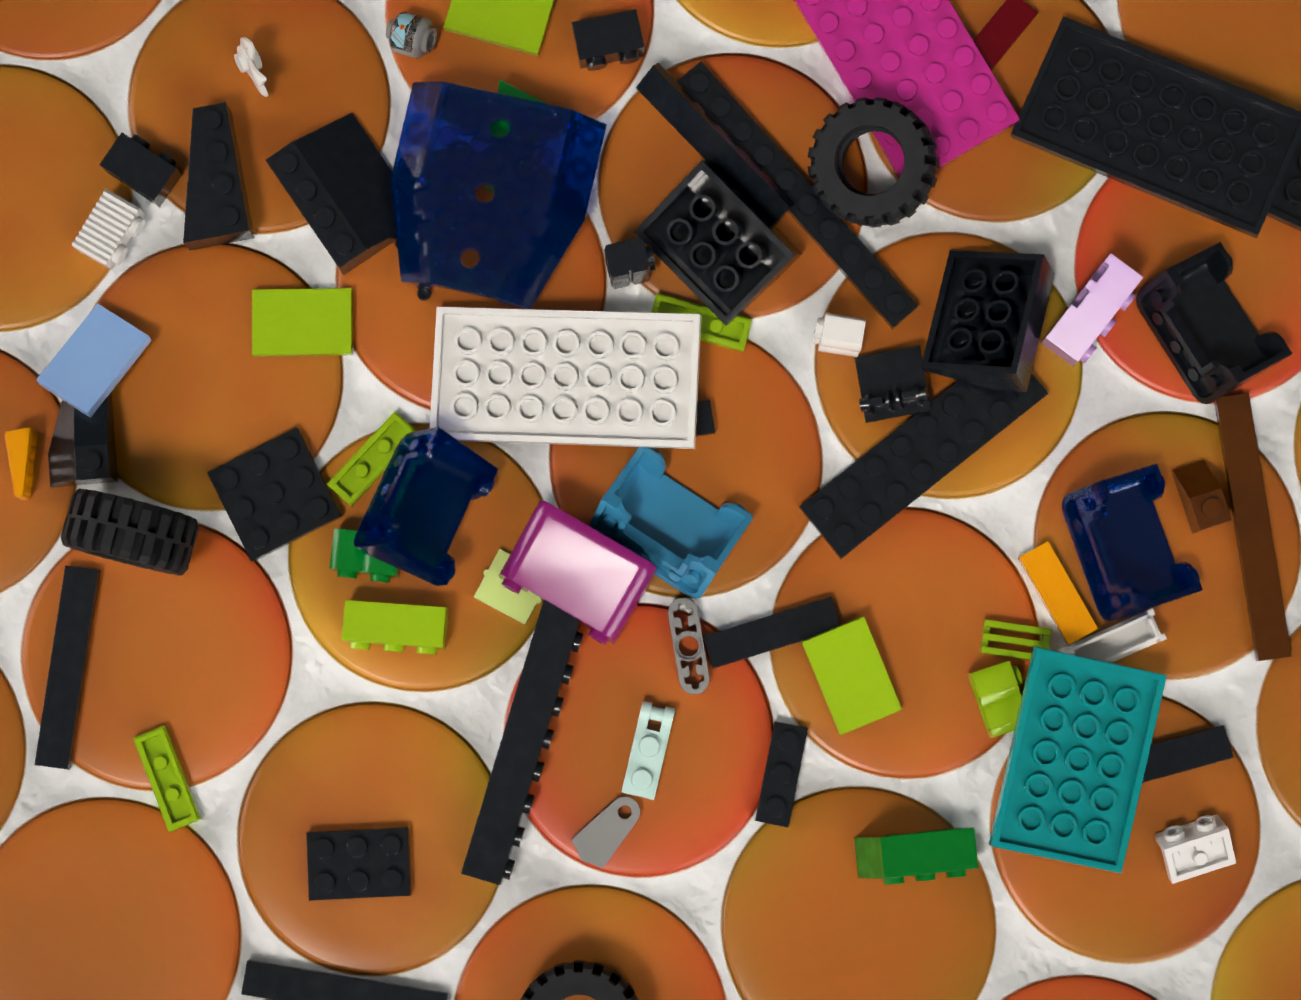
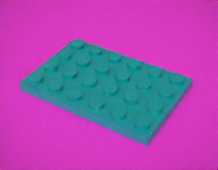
[989,646,1167,873]

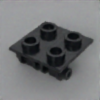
[855,345,931,423]

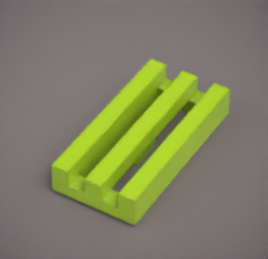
[980,619,1052,660]

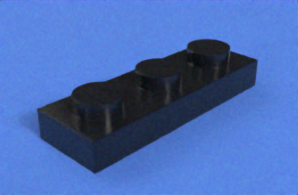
[755,721,808,827]

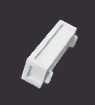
[1057,608,1167,663]

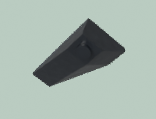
[48,393,118,488]

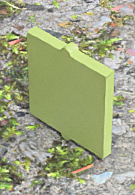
[474,549,542,625]

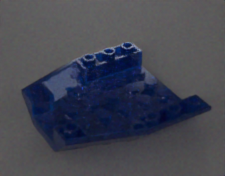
[391,82,607,309]

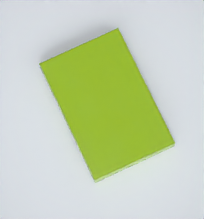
[443,0,555,57]
[252,288,353,357]
[801,616,902,735]

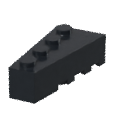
[183,102,255,251]

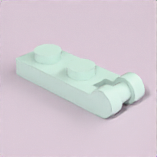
[621,701,676,800]

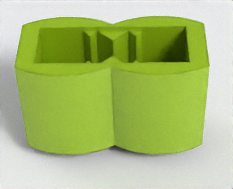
[968,661,1023,738]

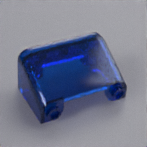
[354,427,498,586]
[1062,464,1203,621]

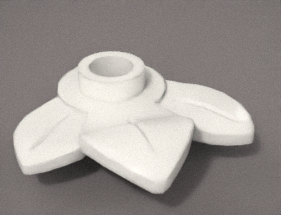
[234,37,269,97]

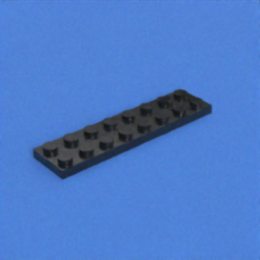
[799,373,1048,560]

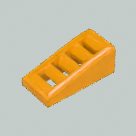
[4,427,37,501]

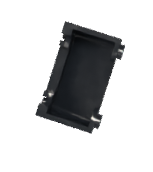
[1136,242,1293,404]

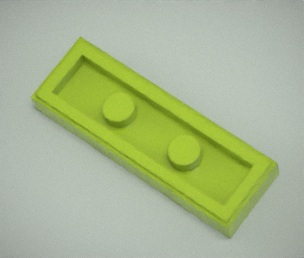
[651,293,752,352]
[327,411,420,507]
[133,726,202,832]

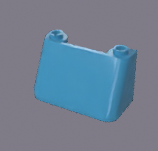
[590,447,754,598]

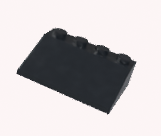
[266,113,426,275]
[634,160,802,326]
[921,250,1054,392]

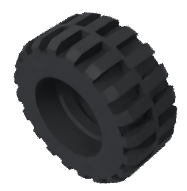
[808,97,939,228]
[61,489,199,576]
[521,960,638,1000]

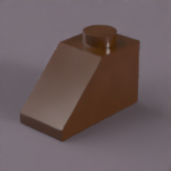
[1171,460,1232,534]

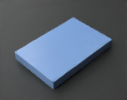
[36,303,152,418]

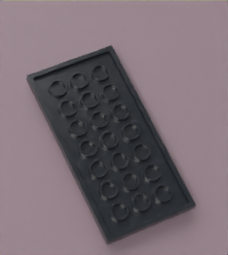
[1010,16,1301,238]

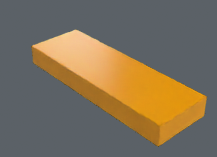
[1018,541,1098,645]

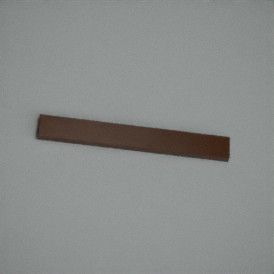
[1214,393,1292,662]

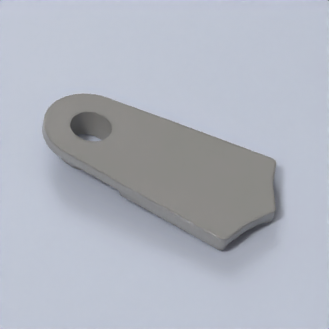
[571,797,640,868]

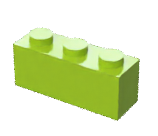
[342,600,448,655]

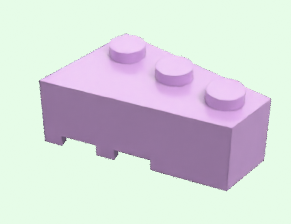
[1041,253,1143,367]

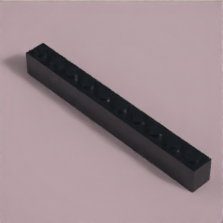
[461,600,583,885]

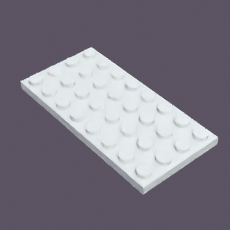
[429,307,702,449]

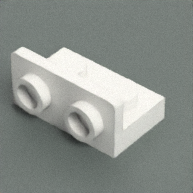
[1155,814,1236,884]

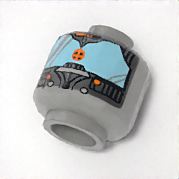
[386,11,437,59]

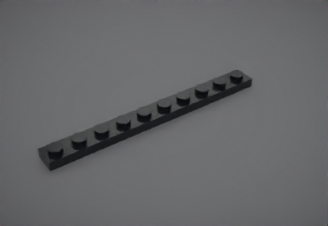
[677,61,918,329]

